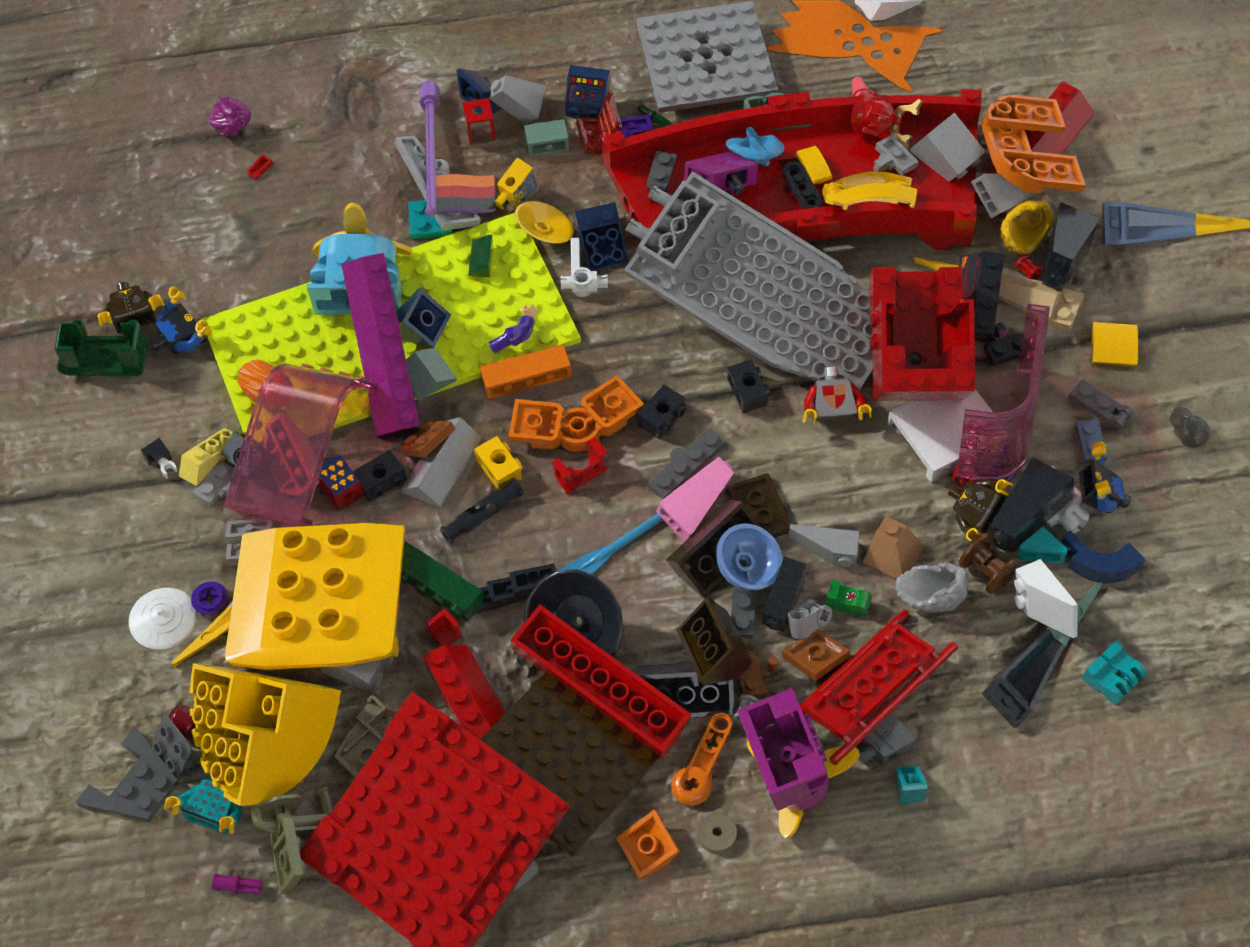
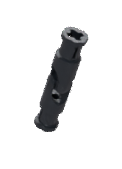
[440,478,524,544]

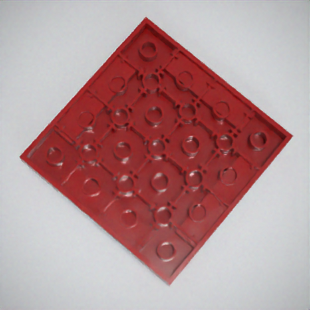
[299,692,571,947]

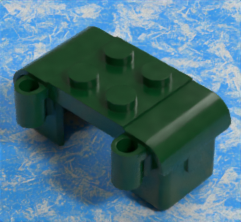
[54,320,149,376]

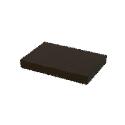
[726,473,791,538]

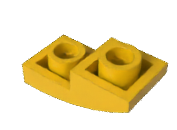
[796,146,832,184]

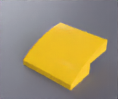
[1092,322,1138,366]

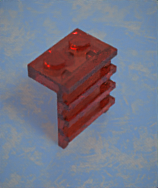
[576,91,623,155]

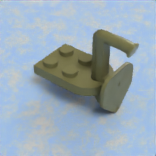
[250,787,333,894]

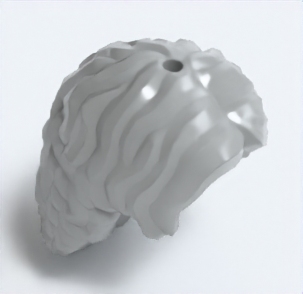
[895,562,968,612]

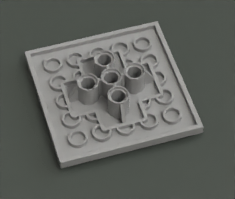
[636,1,778,113]

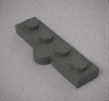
[648,428,726,500]

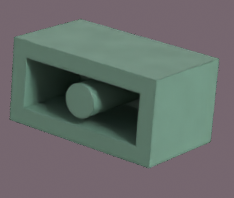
[524,119,569,157]

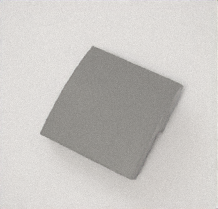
[226,517,273,566]

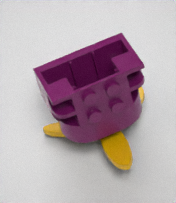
[737,688,860,840]

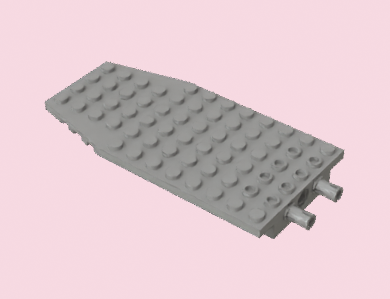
[623,171,873,390]

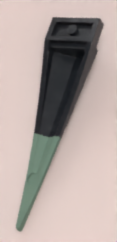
[981,582,1102,728]

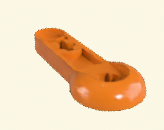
[671,713,732,806]

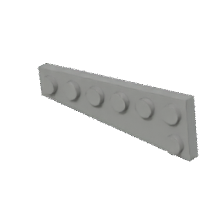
[394,135,481,230]

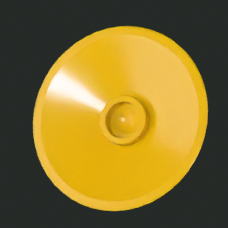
[515,201,574,243]

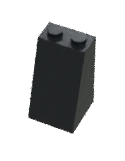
[1042,202,1100,292]
[991,458,1075,552]

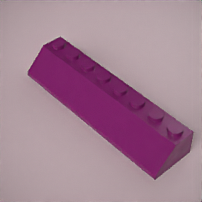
[342,253,420,437]

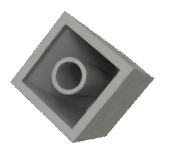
[909,113,986,181]
[320,657,394,693]

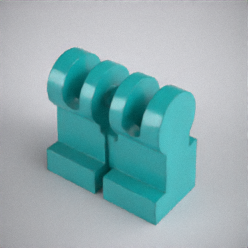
[1082,640,1147,704]

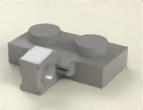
[873,135,919,175]
[192,460,241,507]

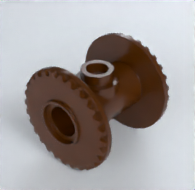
[958,532,1022,594]

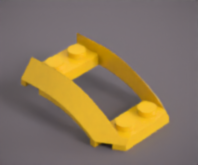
[822,172,917,210]

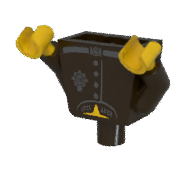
[97,282,165,334]
[948,478,1013,543]

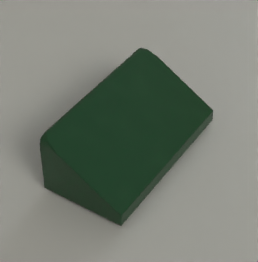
[468,235,493,277]

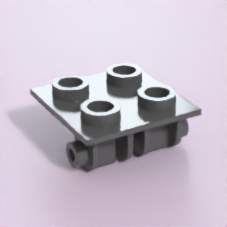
[151,714,195,780]

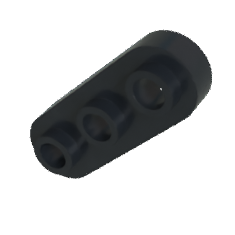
[783,162,822,209]

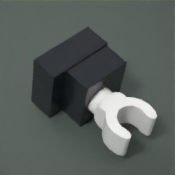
[141,438,178,478]

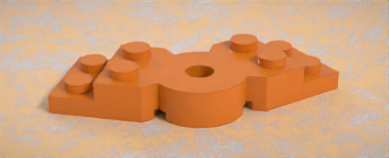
[508,375,644,452]

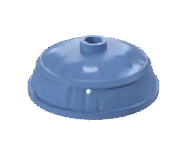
[717,524,783,590]

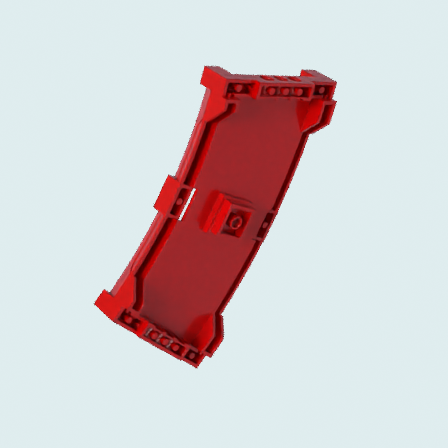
[602,89,982,251]

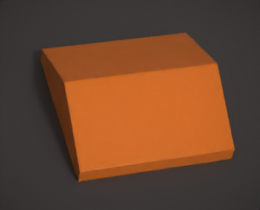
[616,809,680,879]

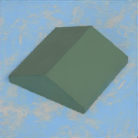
[406,348,457,400]

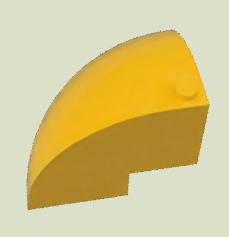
[190,663,341,806]

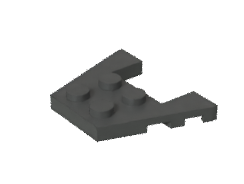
[75,727,179,822]

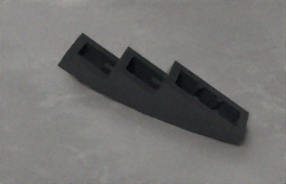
[475,563,556,614]

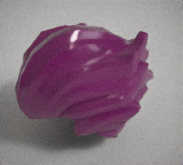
[208,96,251,137]

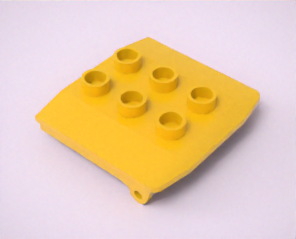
[225,523,405,670]

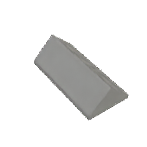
[401,417,482,509]

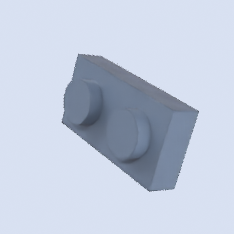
[1075,419,1108,464]

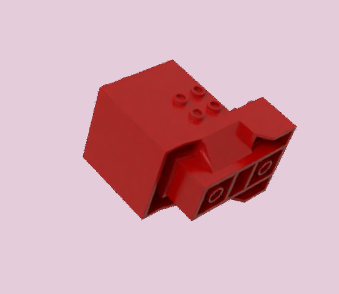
[869,267,975,401]

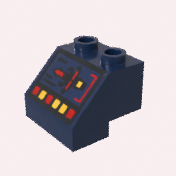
[565,65,611,121]

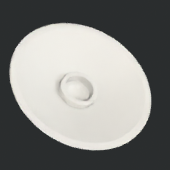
[128,588,198,650]

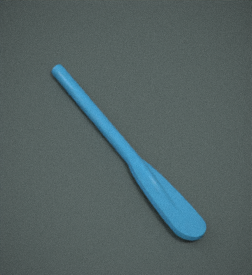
[558,513,663,574]

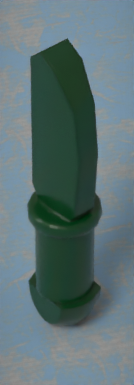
[636,103,673,127]

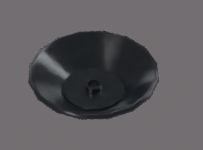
[523,569,624,657]

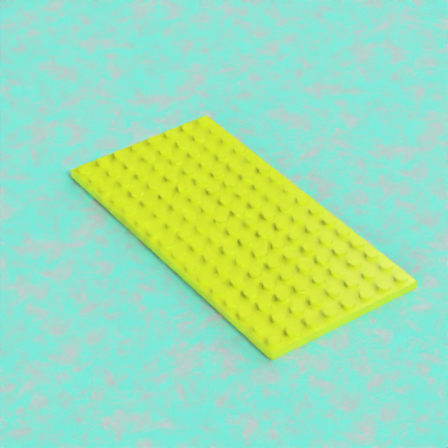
[201,213,581,448]

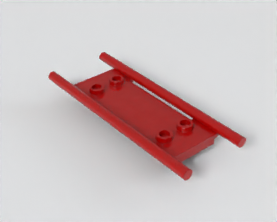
[800,609,958,765]

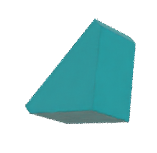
[1017,527,1067,563]
[895,765,927,804]

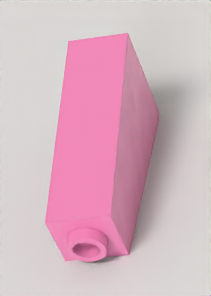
[656,457,734,542]

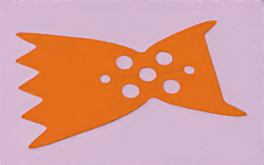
[766,0,943,92]

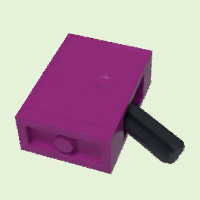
[684,152,758,195]

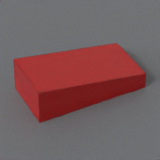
[246,154,274,180]

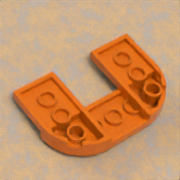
[982,95,1086,194]

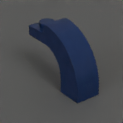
[1061,531,1145,583]

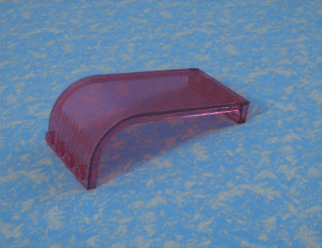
[957,304,1050,479]
[223,363,377,527]

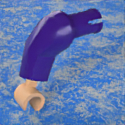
[488,303,538,354]

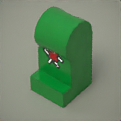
[826,579,872,616]

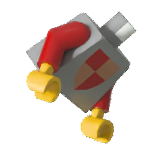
[802,367,872,424]

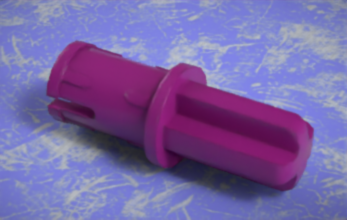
[212,874,263,895]

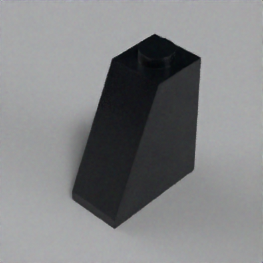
[762,556,806,632]

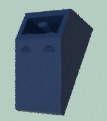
[573,202,629,271]

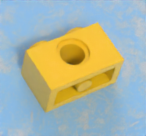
[474,436,523,489]

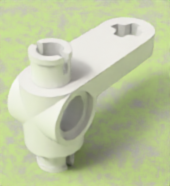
[561,238,608,297]

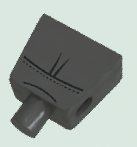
[859,712,917,766]

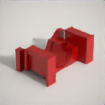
[552,437,608,494]

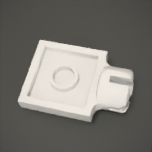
[1046,465,1089,534]

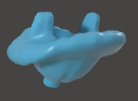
[726,127,784,167]

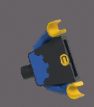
[149,286,212,354]
[1079,441,1131,513]

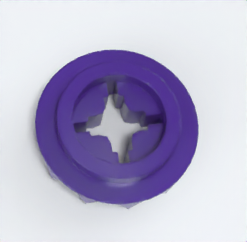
[191,581,228,616]

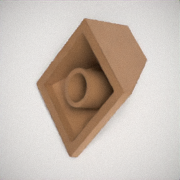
[863,516,925,580]

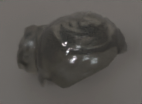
[1169,407,1211,448]

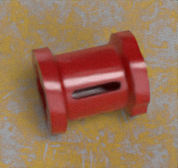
[1015,254,1043,280]

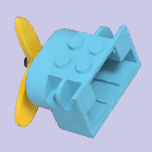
[307,203,412,315]

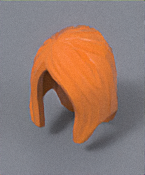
[237,359,294,410]

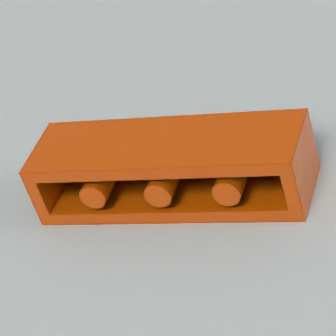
[480,345,572,400]

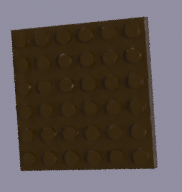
[480,672,660,857]

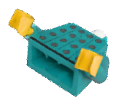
[164,779,243,835]

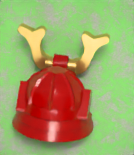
[851,89,923,150]

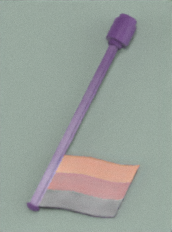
[420,81,496,216]

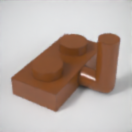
[738,651,778,698]

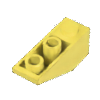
[179,428,233,486]

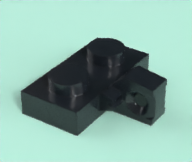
[984,322,1034,366]

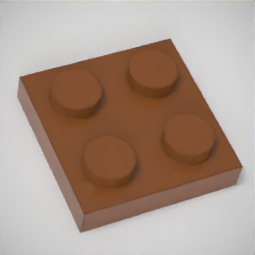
[400,420,456,458]
[782,629,850,681]

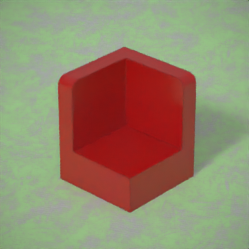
[427,609,462,647]

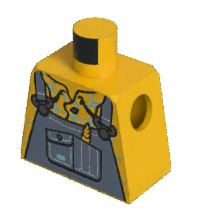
[495,158,539,210]

